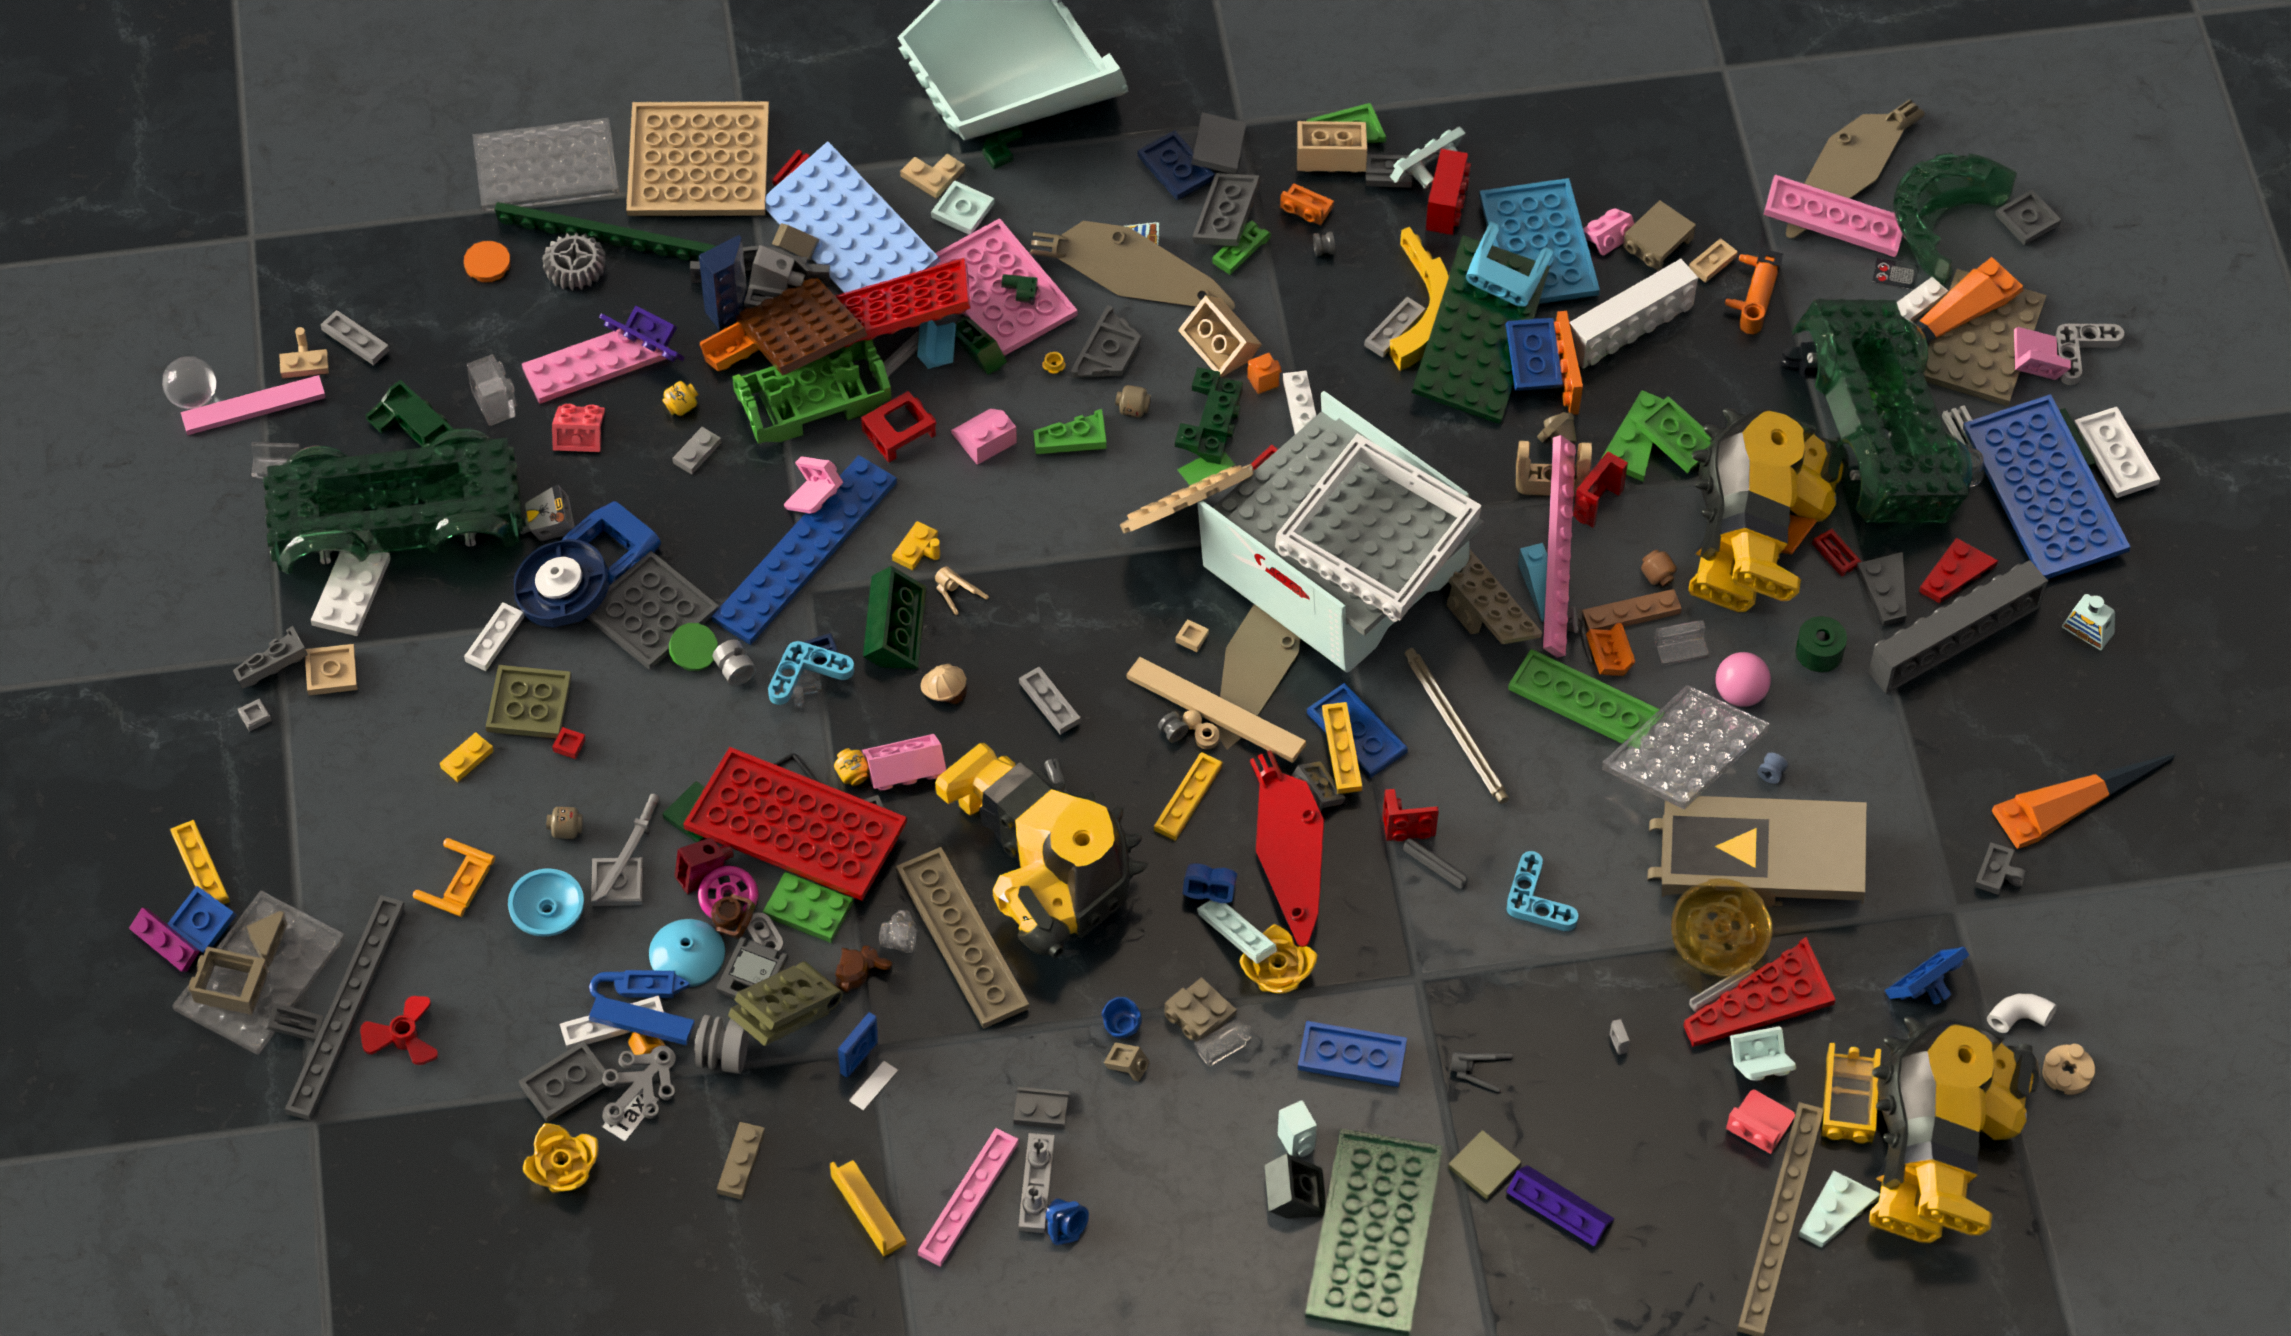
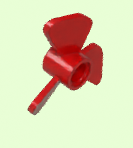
[360,996,438,1065]

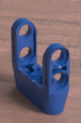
[562,501,661,586]

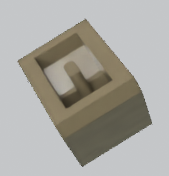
[772,223,819,260]
[246,911,287,967]

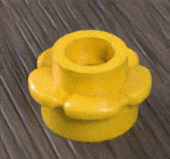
[1042,352,1066,374]

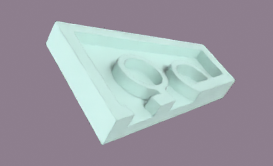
[1798,1171,1880,1248]

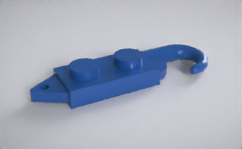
[589,970,691,998]

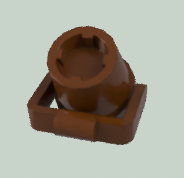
[711,894,755,939]

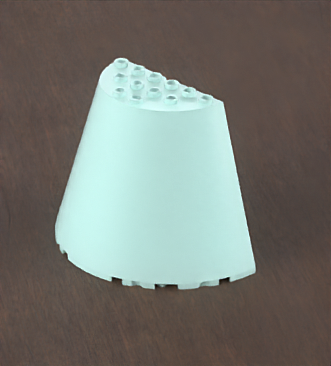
[898,0,1128,141]

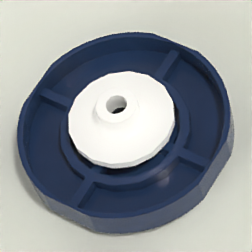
[514,539,609,628]

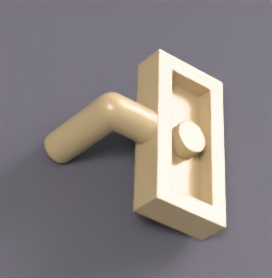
[280,327,329,378]

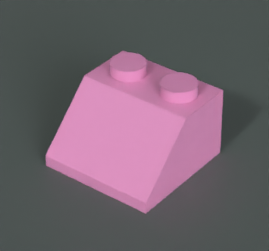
[951,409,1017,465]

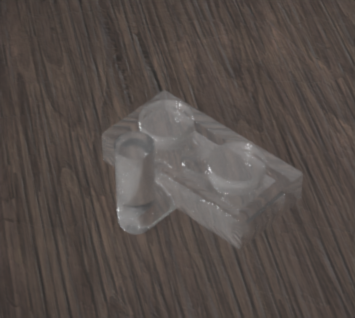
[769,669,822,708]

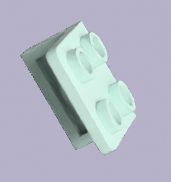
[1730,1026,1796,1081]

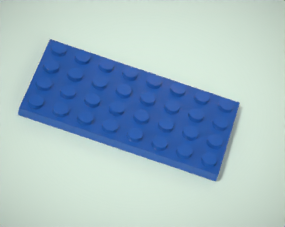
[1963,394,2130,579]

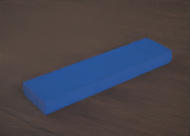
[589,996,695,1046]

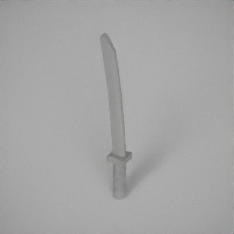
[592,794,659,903]

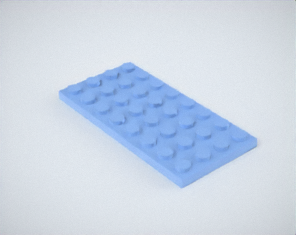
[765,142,941,293]

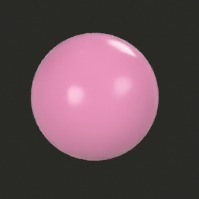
[1716,652,1771,707]

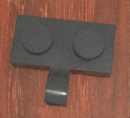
[1975,842,2026,895]

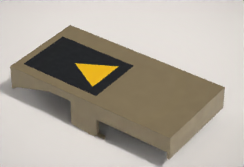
[1647,795,1867,907]

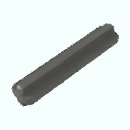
[1403,838,1468,888]

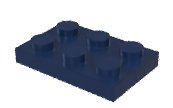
[1137,130,1214,200]

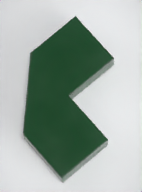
[982,125,1022,169]

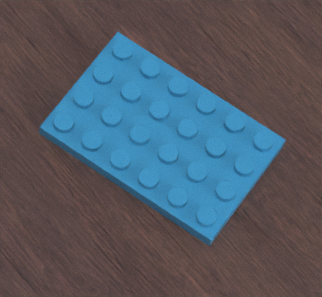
[1479,178,1600,304]

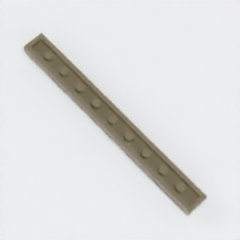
[1737,1102,1824,1336]

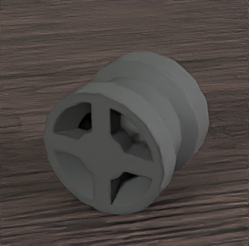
[1313,231,1335,257]
[1158,712,1189,743]

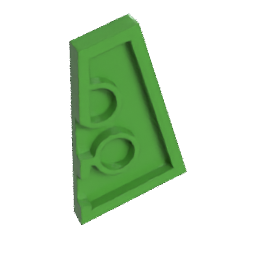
[1306,103,1386,143]

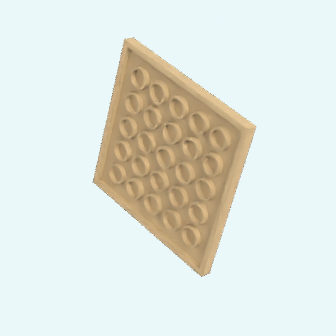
[626,102,769,216]

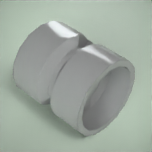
[713,639,756,686]

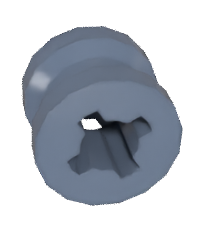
[1757,753,1788,784]

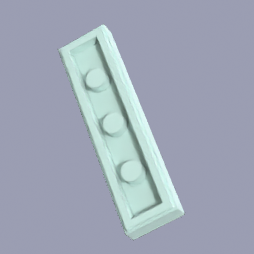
[1197,900,1277,964]

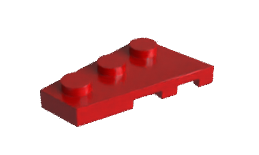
[1919,538,1998,603]

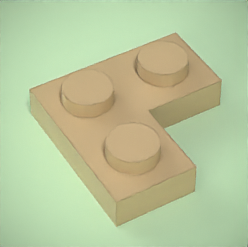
[900,154,965,199]

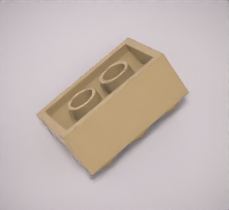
[1297,121,1367,172]
[1178,295,1262,377]

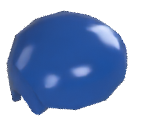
[1102,997,1142,1039]

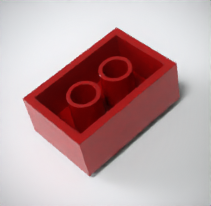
[1426,149,1471,235]

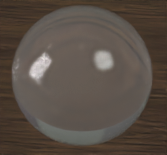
[162,356,216,409]

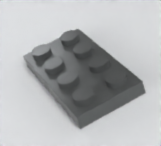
[1192,173,1261,246]

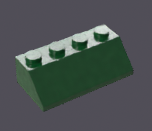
[863,566,926,669]

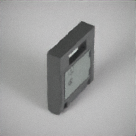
[716,937,788,999]

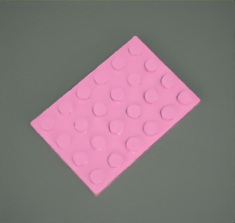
[935,218,1078,356]

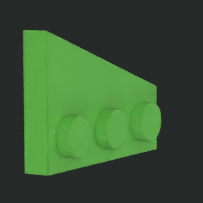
[1033,409,1107,454]

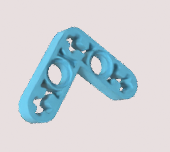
[768,641,854,705]
[1507,851,1578,931]

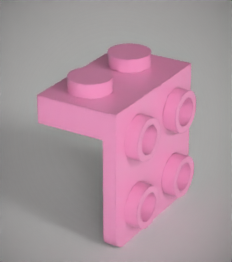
[784,457,843,513]

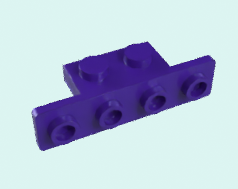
[599,306,685,362]

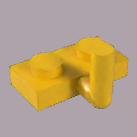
[892,521,940,570]

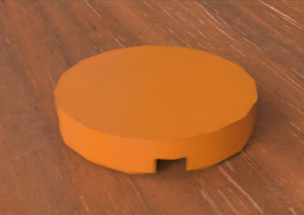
[464,241,511,282]

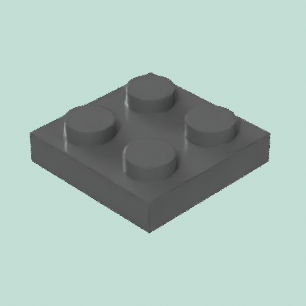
[1995,190,2061,246]

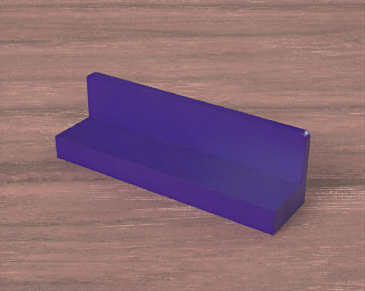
[1506,1165,1614,1246]

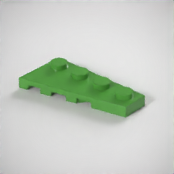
[1601,390,1663,482]

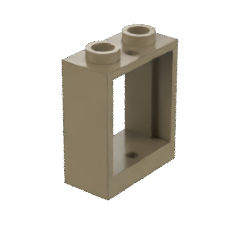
[189,947,269,1015]

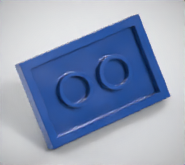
[1506,318,1563,391]
[1885,947,1970,1004]

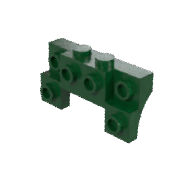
[1175,367,1243,465]
[366,380,463,476]

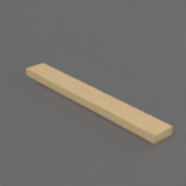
[1127,657,1306,763]

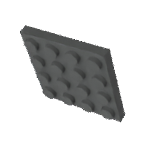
[586,551,719,670]

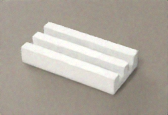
[1942,406,1973,453]

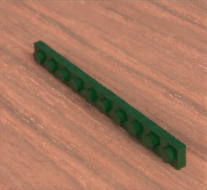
[494,202,716,261]

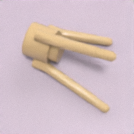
[935,566,989,615]

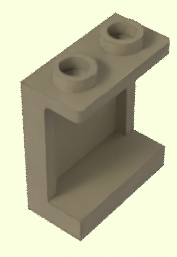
[1623,200,1696,271]

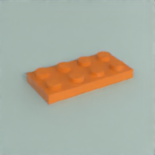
[1554,311,1583,415]

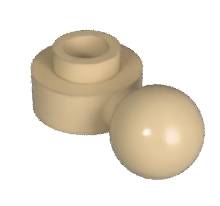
[1182,710,1220,749]

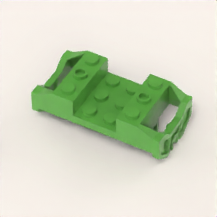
[732,340,891,444]

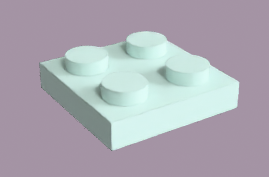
[931,180,994,235]

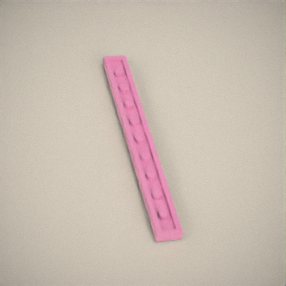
[1543,435,1576,658]

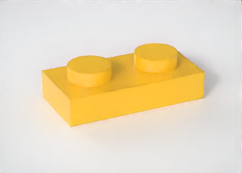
[440,732,494,782]

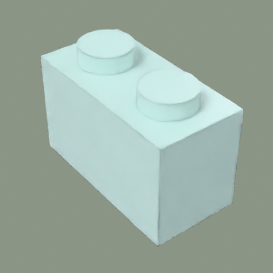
[1278,1100,1317,1157]

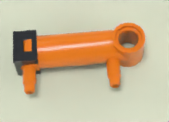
[1725,248,1783,334]

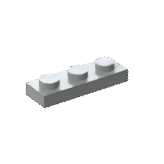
[1364,297,1426,358]
[321,310,389,365]
[1019,667,1081,735]

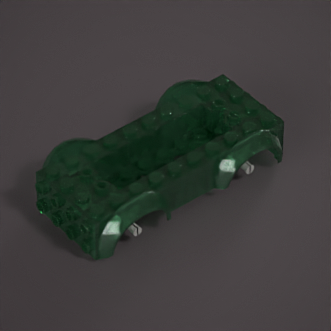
[1792,298,1973,523]
[263,428,523,574]

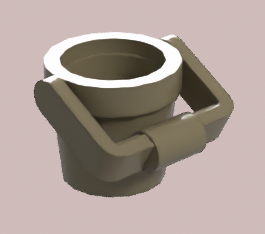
[1537,412,1577,444]

